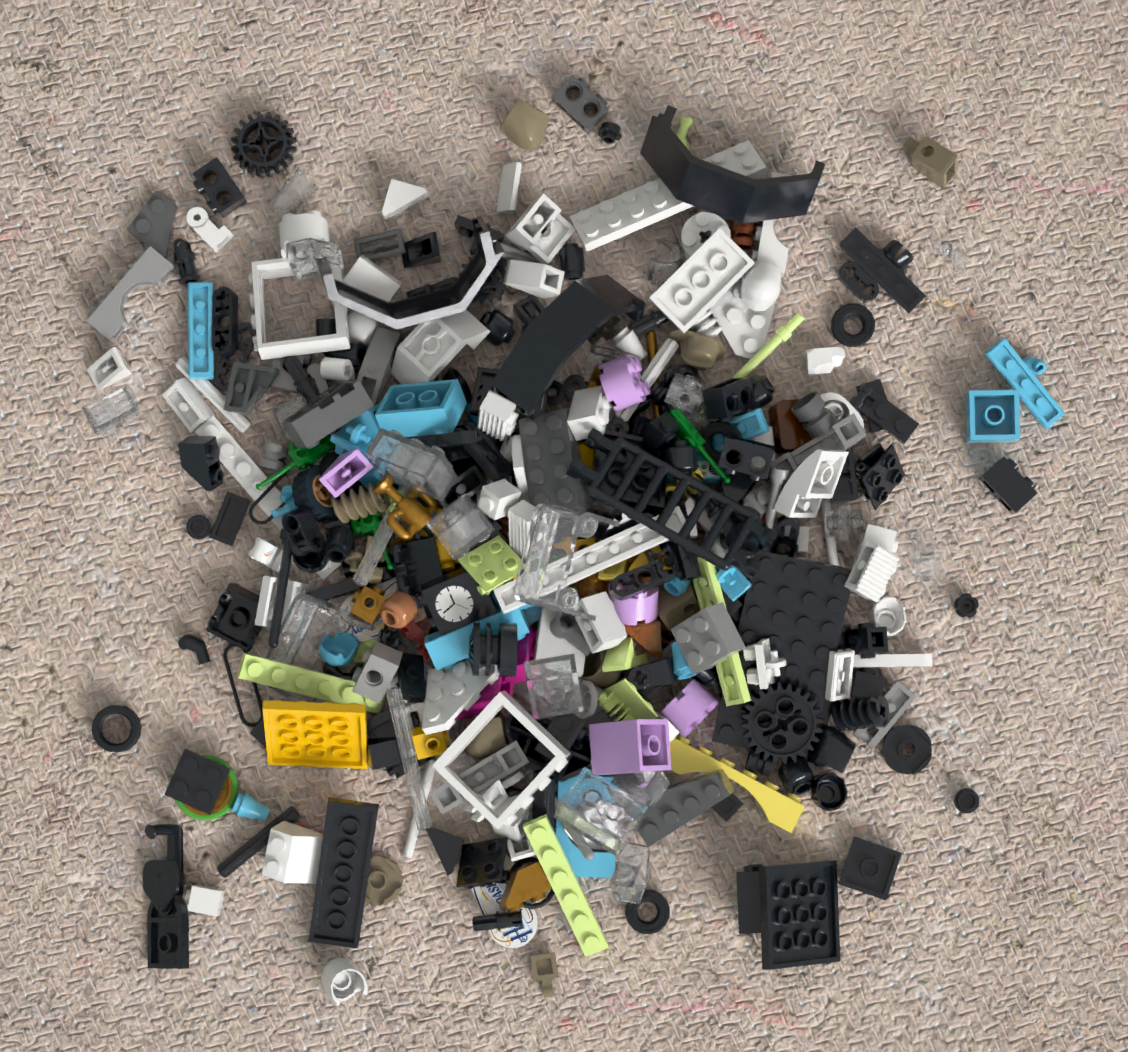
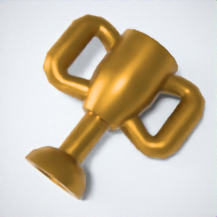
[372,473,437,540]

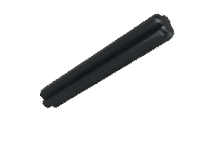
[217,806,300,878]

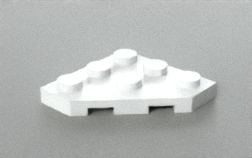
[709,280,777,360]
[422,660,499,735]

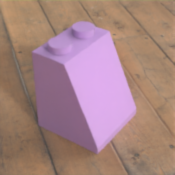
[589,719,671,775]

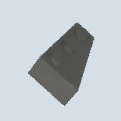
[281,381,374,449]

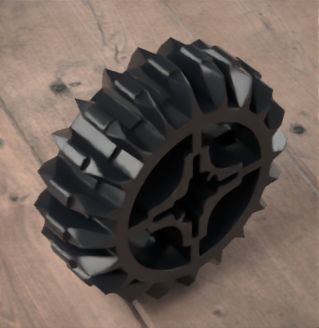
[231,111,297,178]

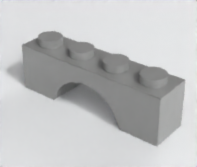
[86,246,176,343]

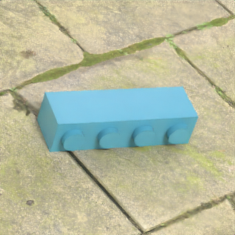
[424,606,529,671]

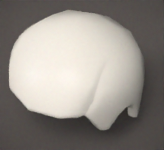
[348,311,380,347]
[869,597,906,636]

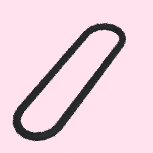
[249,464,313,525]
[223,644,263,727]

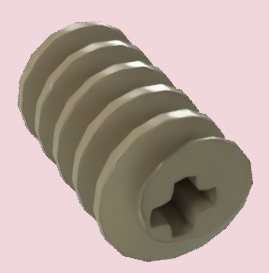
[331,481,387,523]

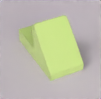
[602,637,648,672]

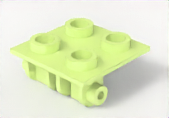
[458,535,528,595]
[597,679,658,722]

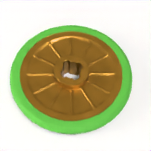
[175,755,238,821]

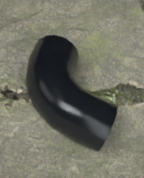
[315,318,367,367]

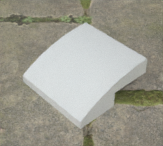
[255,576,310,633]

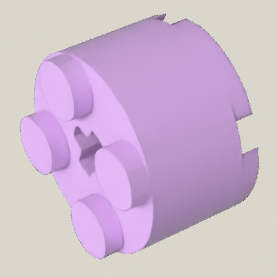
[599,354,651,411]
[608,576,659,625]
[660,679,719,738]

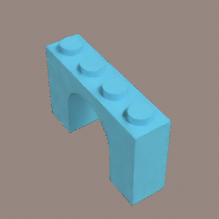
[554,775,619,878]

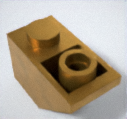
[499,861,552,913]

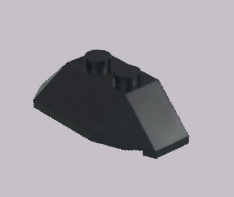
[503,710,592,782]

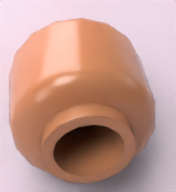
[380,591,418,629]

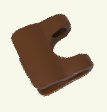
[768,399,814,454]

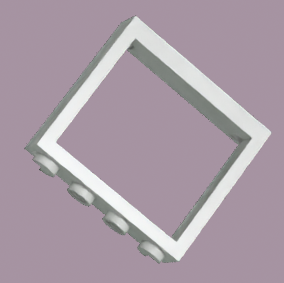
[248,251,350,360]
[432,690,571,830]

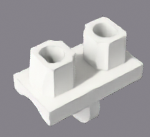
[743,638,786,689]

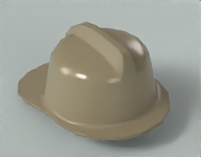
[668,329,726,370]

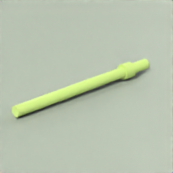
[693,313,804,424]

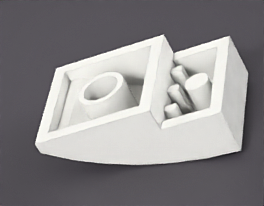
[773,449,849,518]

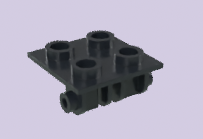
[855,444,905,510]
[389,537,443,594]
[456,837,510,890]

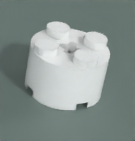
[279,210,330,258]
[680,212,731,260]

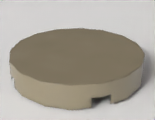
[365,855,403,906]

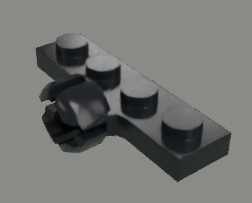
[839,227,926,313]

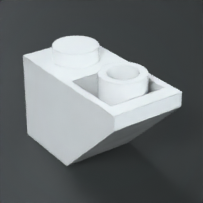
[503,259,564,299]

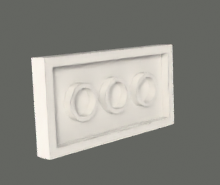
[649,228,755,334]

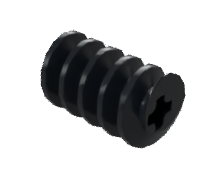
[832,695,889,731]

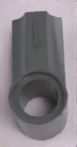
[550,609,591,656]

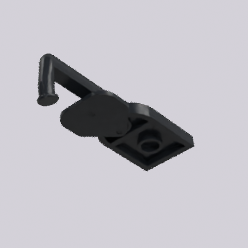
[143,824,189,969]

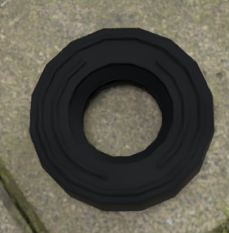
[831,303,875,347]
[700,421,742,465]
[625,889,670,934]

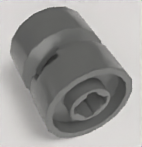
[791,391,838,438]

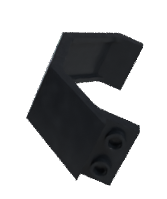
[640,105,825,224]
[317,216,504,330]
[491,275,645,420]

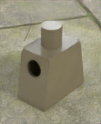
[902,137,958,189]
[658,580,701,630]

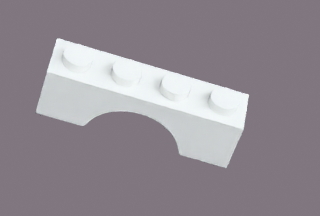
[751,172,792,277]

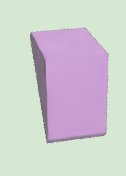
[319,447,374,498]

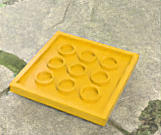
[262,700,368,769]

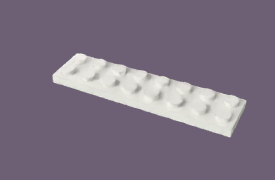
[569,140,768,252]

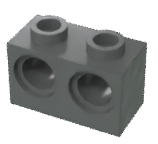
[552,74,608,134]

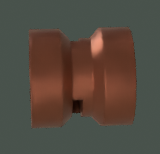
[730,221,755,249]

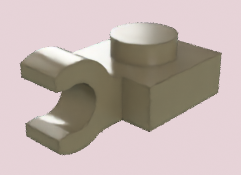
[530,952,559,998]

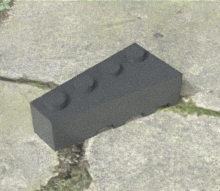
[621,769,736,847]

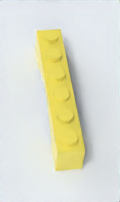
[670,735,805,833]

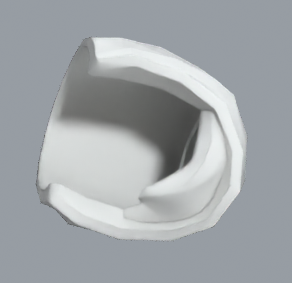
[740,261,782,311]
[321,957,368,1006]

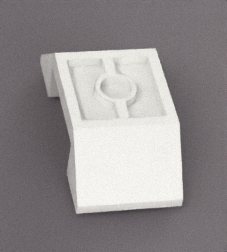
[391,310,490,384]

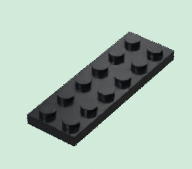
[308,797,379,949]

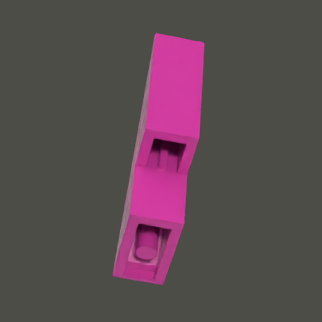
[455,626,540,721]

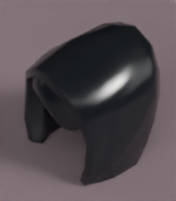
[807,725,856,773]

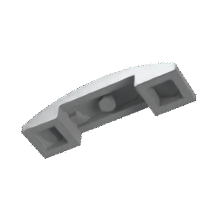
[771,413,867,485]
[429,740,529,814]

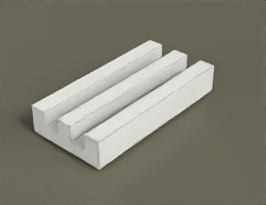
[825,648,855,702]

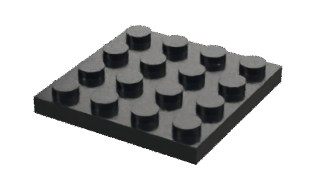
[759,860,841,970]

